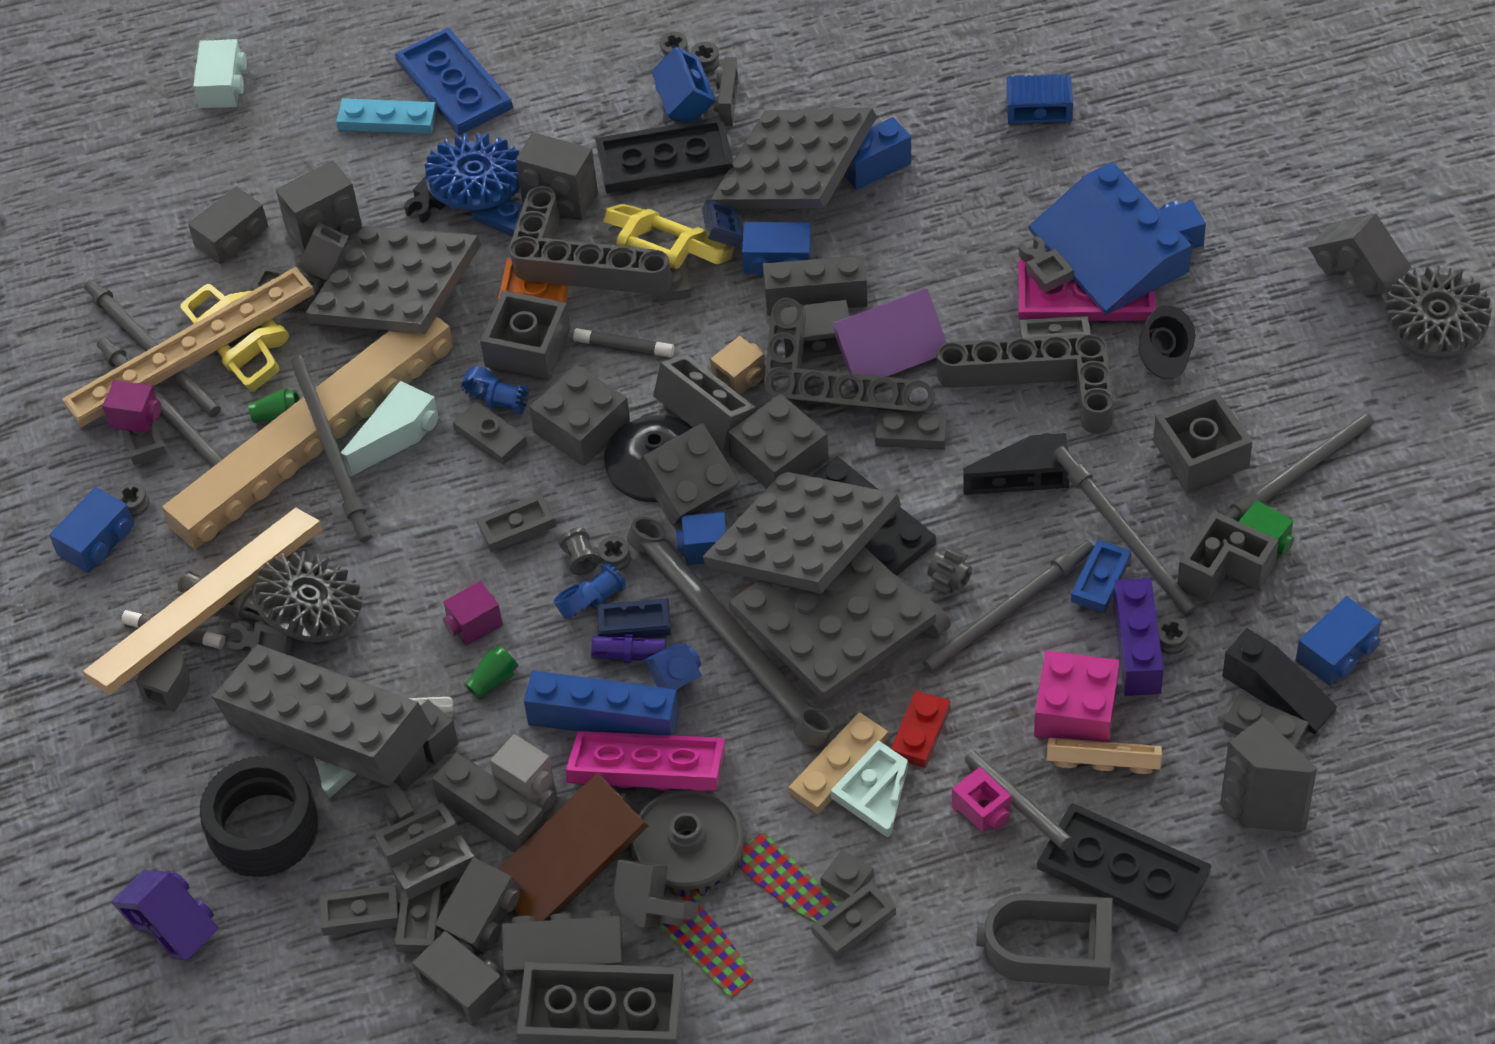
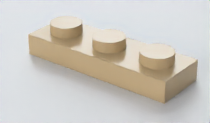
[788,712,889,814]
[1046,737,1162,774]

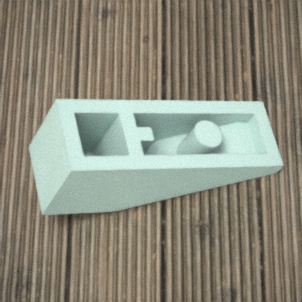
[341,381,439,476]

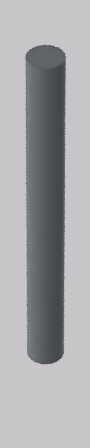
[965,751,1073,850]

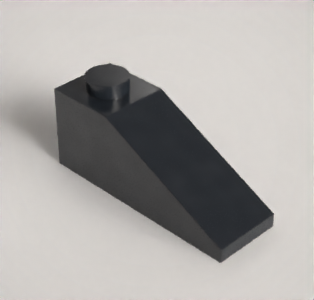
[963,433,1070,495]
[1222,628,1337,734]

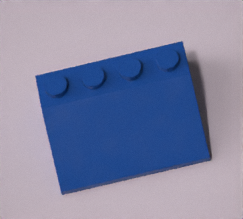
[1029,161,1192,315]

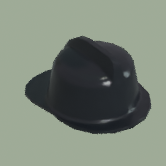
[1138,306,1196,379]

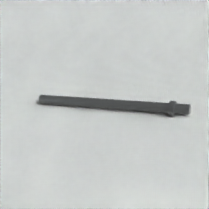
[84,279,221,417]
[97,337,223,467]

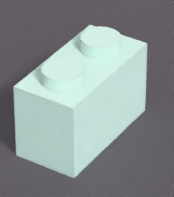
[193,39,247,109]

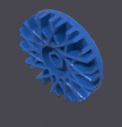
[425,133,520,210]

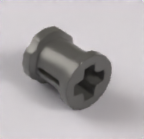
[558,527,600,575]

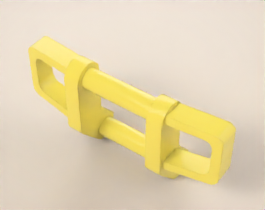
[604,204,735,270]
[180,284,289,392]

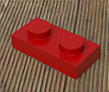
[891,690,950,768]

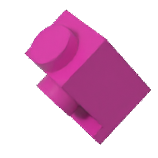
[952,767,1011,833]

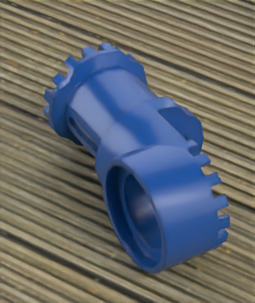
[461,366,529,415]
[553,563,627,619]

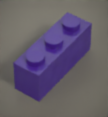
[1113,578,1164,696]

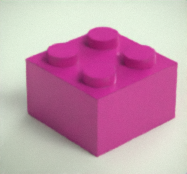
[1034,650,1120,742]

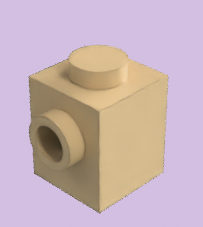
[710,336,765,395]

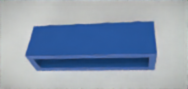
[524,670,680,736]

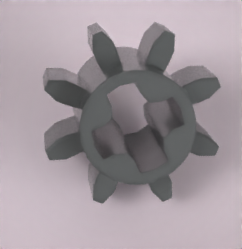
[927,548,972,595]

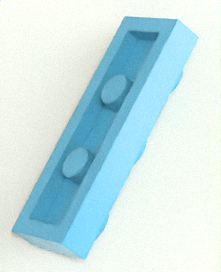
[336,98,437,134]

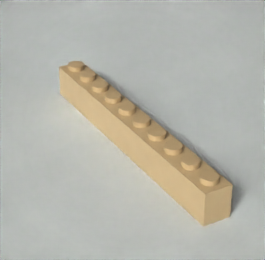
[162,316,454,550]

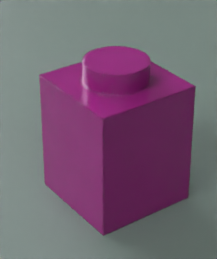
[102,380,161,433]
[443,581,503,646]

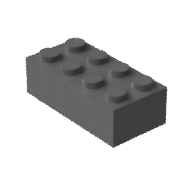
[517,962,686,1044]

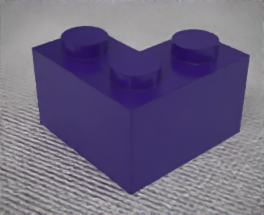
[111,870,219,961]

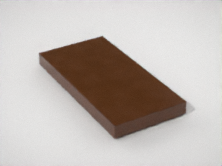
[498,772,649,921]

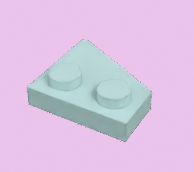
[830,740,908,838]

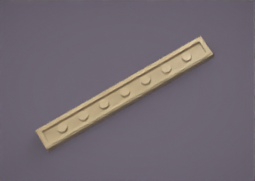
[62,267,315,427]
[83,508,322,695]

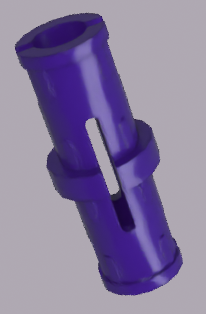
[591,634,666,663]

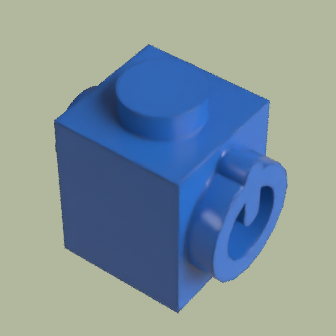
[1159,200,1206,249]

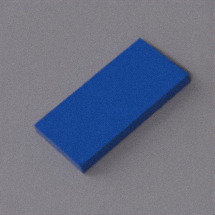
[395,27,513,136]

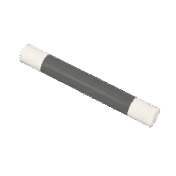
[573,328,674,358]
[121,610,225,649]

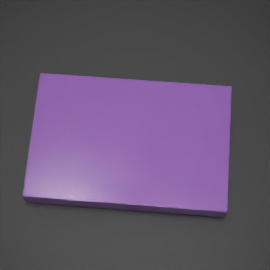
[831,288,947,388]

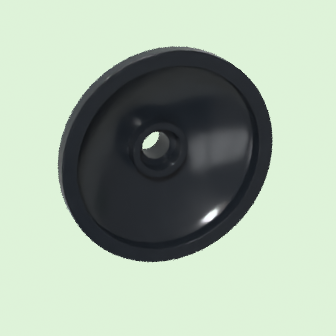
[604,415,693,502]

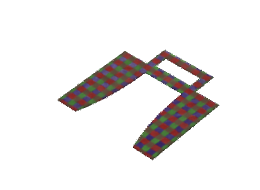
[659,831,840,998]

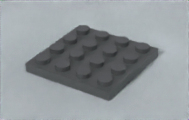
[711,107,877,209]
[305,226,481,334]
[703,472,901,594]
[729,547,936,701]

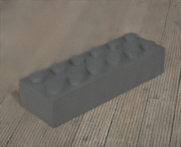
[212,644,434,786]

